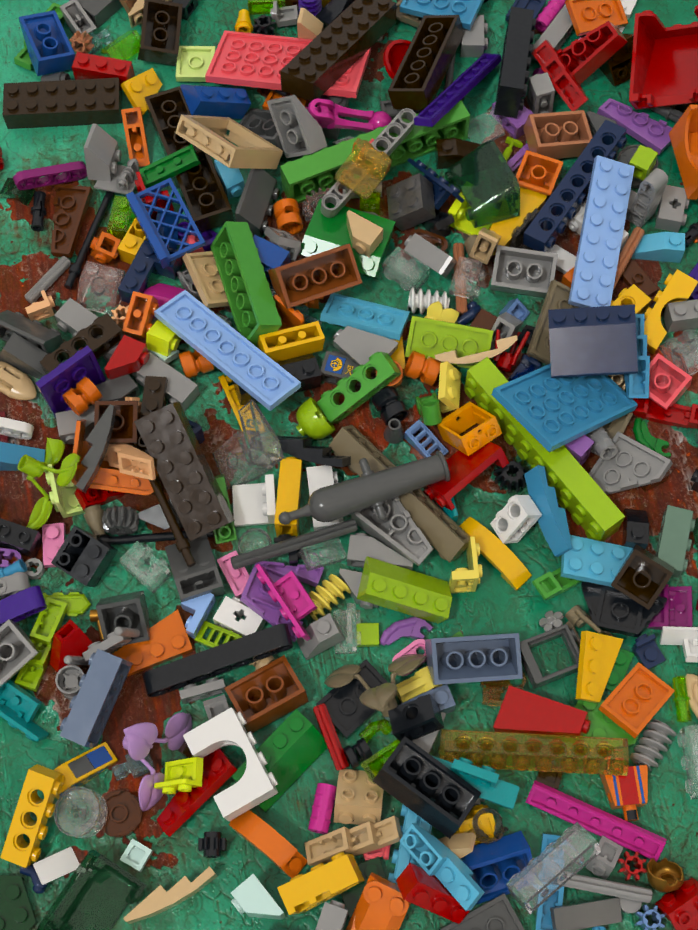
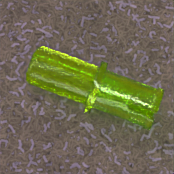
[672,676,692,722]

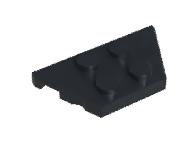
[581,582,667,638]

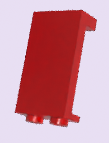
[423,442,509,511]

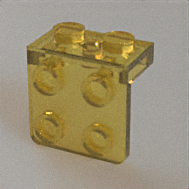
[335,138,392,200]

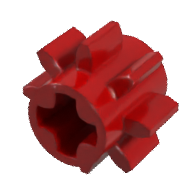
[617,851,647,881]

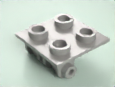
[94,159,139,195]

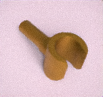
[90,609,104,640]

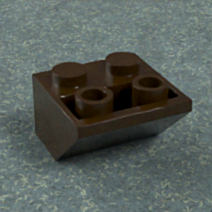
[599,34,634,86]

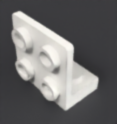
[232,474,276,527]

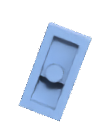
[180,593,216,639]

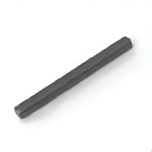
[231,519,357,569]

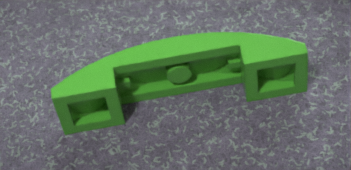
[532,567,583,600]

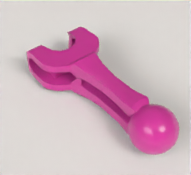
[305,98,392,133]

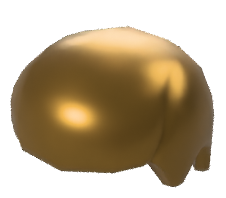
[646,858,684,893]

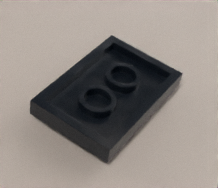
[316,659,397,739]

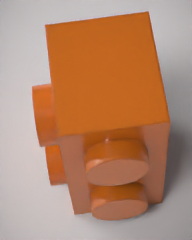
[122,291,159,340]

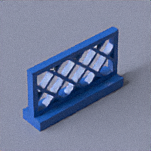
[126,178,206,269]

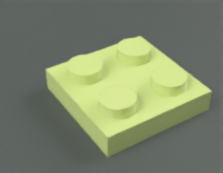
[175,46,216,82]

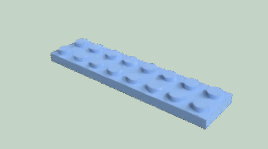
[568,155,635,308]
[154,290,301,411]

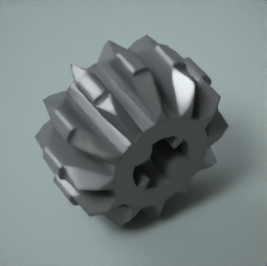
[102,505,139,536]

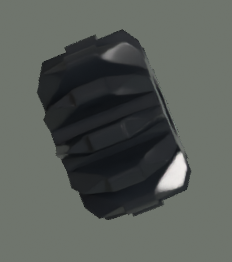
[493,456,529,494]

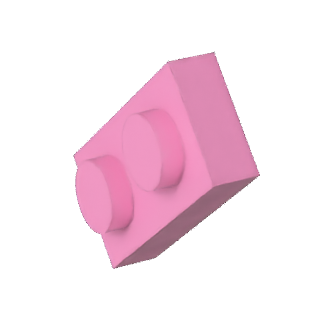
[42,522,66,568]
[216,550,249,598]

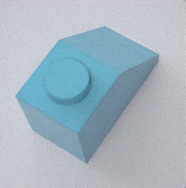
[214,157,245,200]

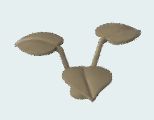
[324,654,427,717]

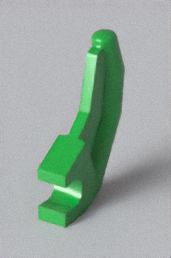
[633,418,671,459]

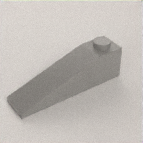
[351,497,433,566]

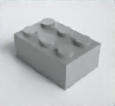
[490,245,558,298]

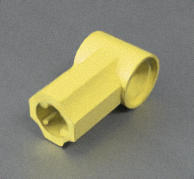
[396,666,442,703]

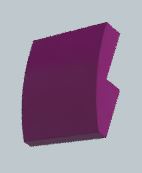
[647,584,693,630]

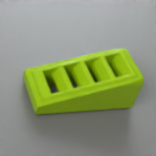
[194,621,243,648]

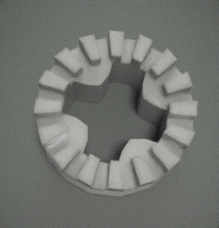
[25,558,45,580]

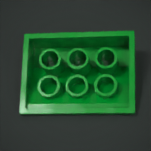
[299,199,396,280]

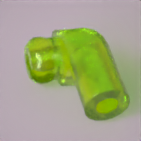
[359,719,392,743]

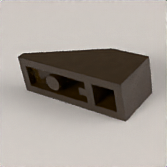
[435,138,495,169]

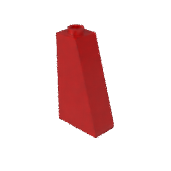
[493,685,591,740]

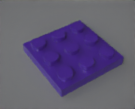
[35,345,106,418]

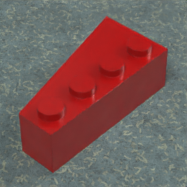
[556,21,628,85]

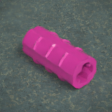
[535,0,566,33]
[308,783,337,834]

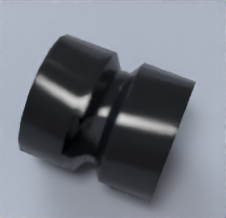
[372,387,409,426]

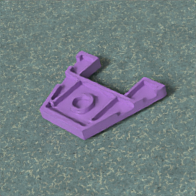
[240,561,324,642]

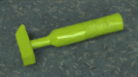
[496,136,523,171]

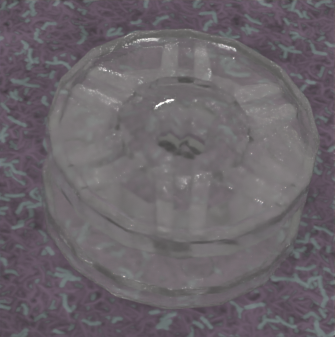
[54,786,108,839]

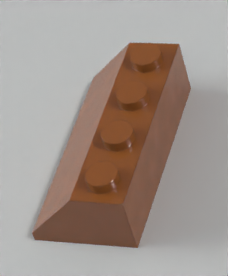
[268,243,362,309]

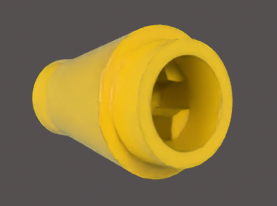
[235,9,253,33]

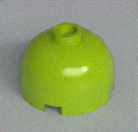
[296,397,336,440]

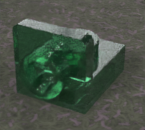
[0,178,35,205]

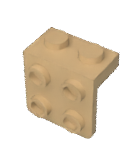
[334,769,384,825]

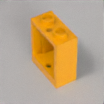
[437,401,503,456]

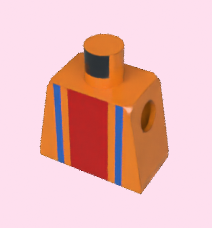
[600,765,648,822]

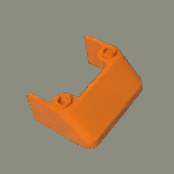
[71,419,159,495]

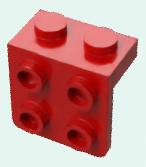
[655,878,698,930]

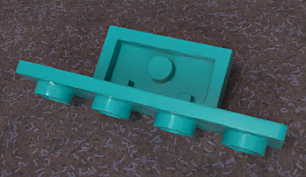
[0,679,49,742]
[432,756,520,809]

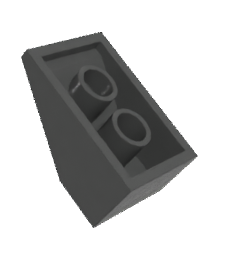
[239,108,285,157]

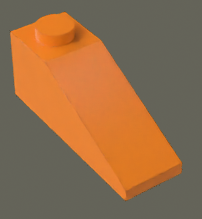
[121,107,150,167]

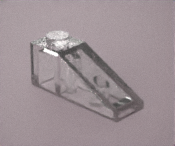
[238,400,284,469]

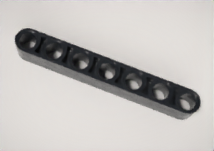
[142,624,293,697]

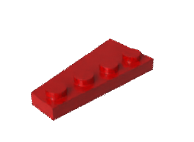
[156,748,237,837]

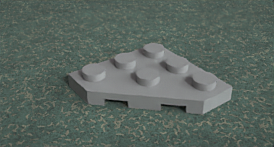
[589,432,673,495]

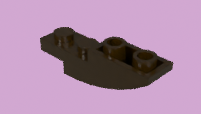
[133,376,168,454]

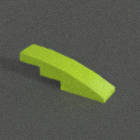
[14,597,68,692]

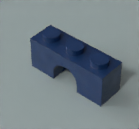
[118,240,157,303]

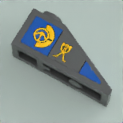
[320,351,381,391]

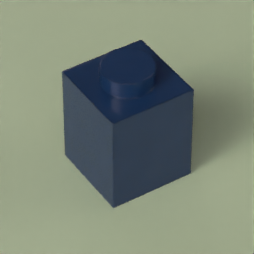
[154,248,183,280]

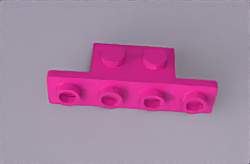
[255,563,317,641]

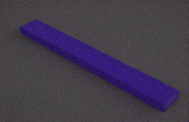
[414,53,501,127]

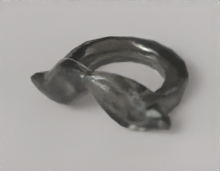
[472,808,508,844]

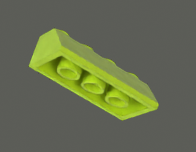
[357,556,452,624]

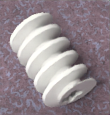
[407,287,450,315]

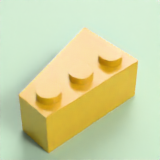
[277,852,365,915]

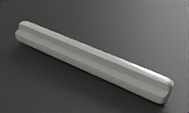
[557,871,653,903]

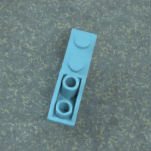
[399,823,485,911]

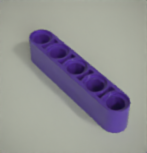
[0,586,47,627]

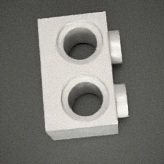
[490,495,542,544]

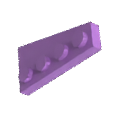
[597,98,672,155]

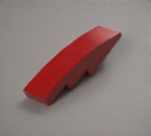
[532,40,589,111]

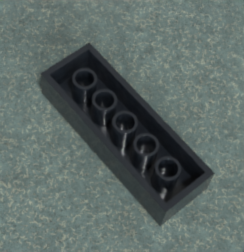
[494,6,536,118]

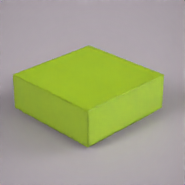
[356,623,379,647]

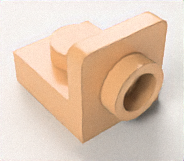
[25,290,55,321]

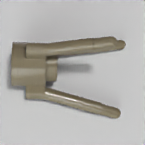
[565,605,614,648]

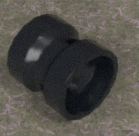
[343,738,374,769]

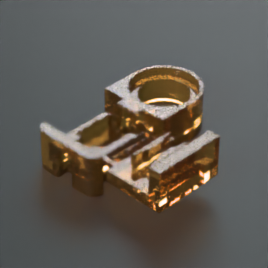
[480,672,526,707]

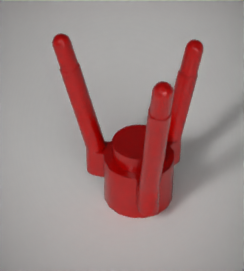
[493,329,530,372]

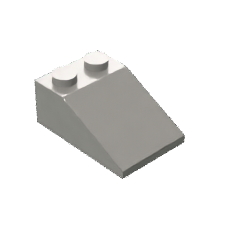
[267,95,327,158]

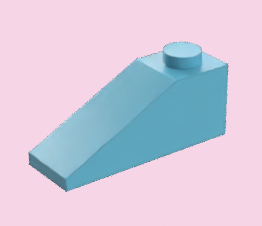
[620,232,685,263]

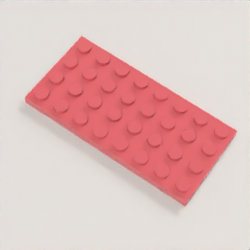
[205,30,371,98]

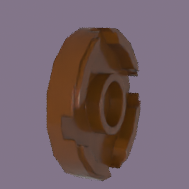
[95,790,143,838]

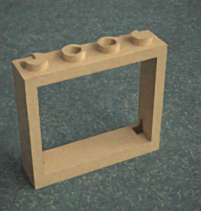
[175,114,283,169]

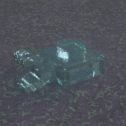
[88,29,113,54]
[112,753,156,781]

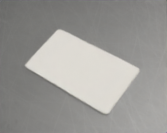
[33,847,81,885]

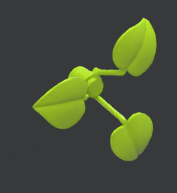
[17,438,80,530]

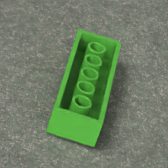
[210,221,282,347]

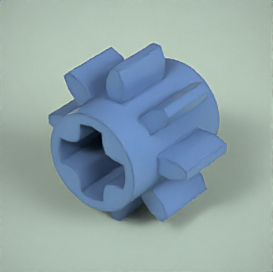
[635,905,665,930]

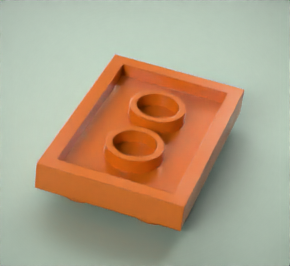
[565,0,628,36]
[598,662,675,739]

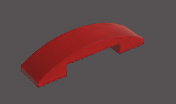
[632,398,698,429]

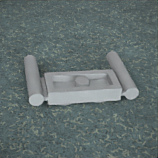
[64,627,140,666]

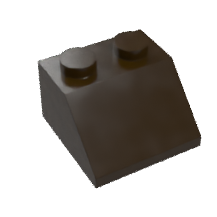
[611,544,674,610]

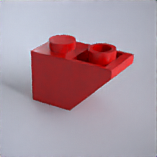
[49,619,92,673]

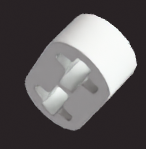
[0,417,34,440]

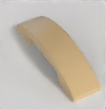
[435,335,518,364]

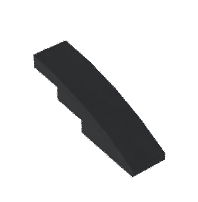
[264,436,351,467]

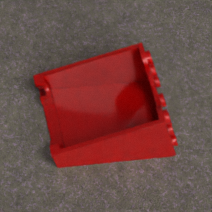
[629,5,698,110]

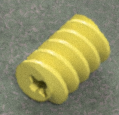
[309,574,351,621]

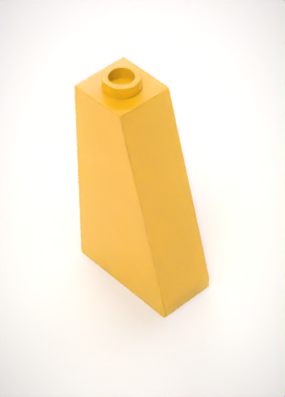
[490,183,548,255]
[274,457,303,537]

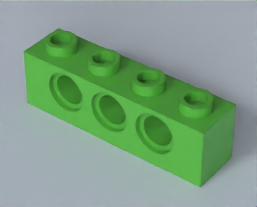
[316,352,402,424]

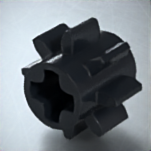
[253,15,276,35]
[198,831,227,858]

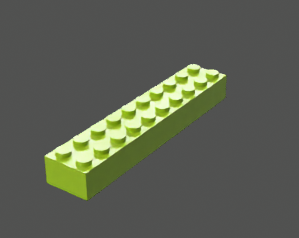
[464,357,625,542]

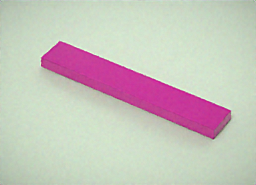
[525,780,667,862]

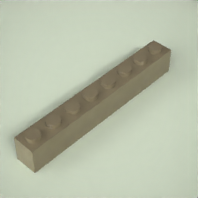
[329,425,470,562]

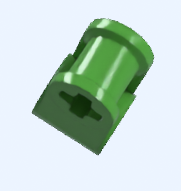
[415,392,442,426]

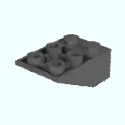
[165,534,226,602]

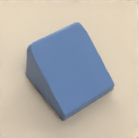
[499,298,530,322]

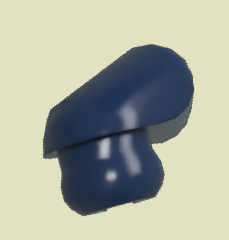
[457,301,481,325]
[20,864,48,894]

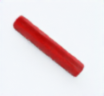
[313,703,349,771]

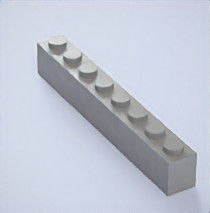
[54,298,200,412]

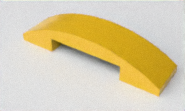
[459,516,532,591]

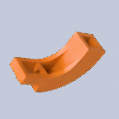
[228,810,307,878]

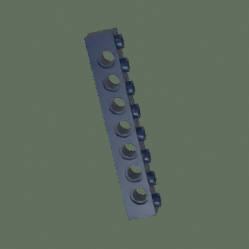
[523,120,627,252]

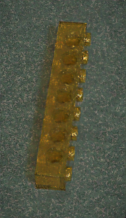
[439,729,629,776]

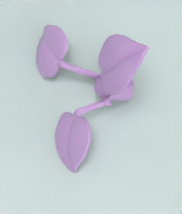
[122,712,192,811]

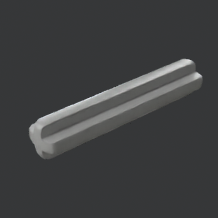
[24,256,71,304]

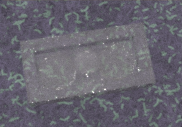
[299,538,347,571]

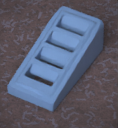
[404,420,449,458]

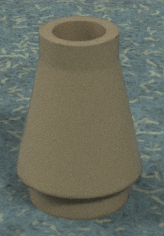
[83,505,106,538]

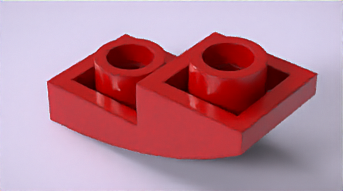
[74,488,125,510]

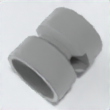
[55,665,84,701]

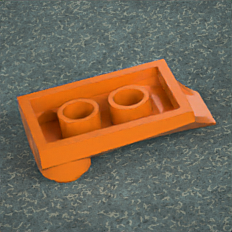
[346,872,411,930]

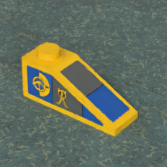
[54,742,118,801]

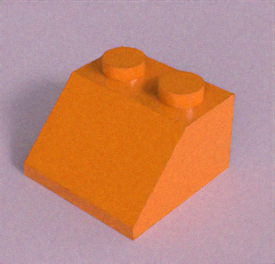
[513,150,564,196]

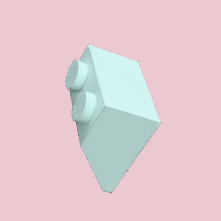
[231,874,286,920]

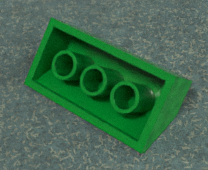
[231,709,327,813]

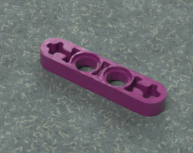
[13,161,87,190]

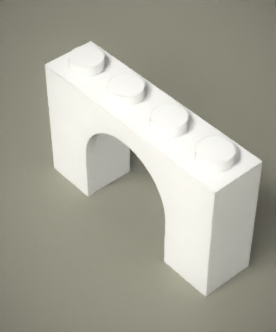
[183,707,278,821]

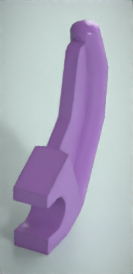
[379,617,433,646]

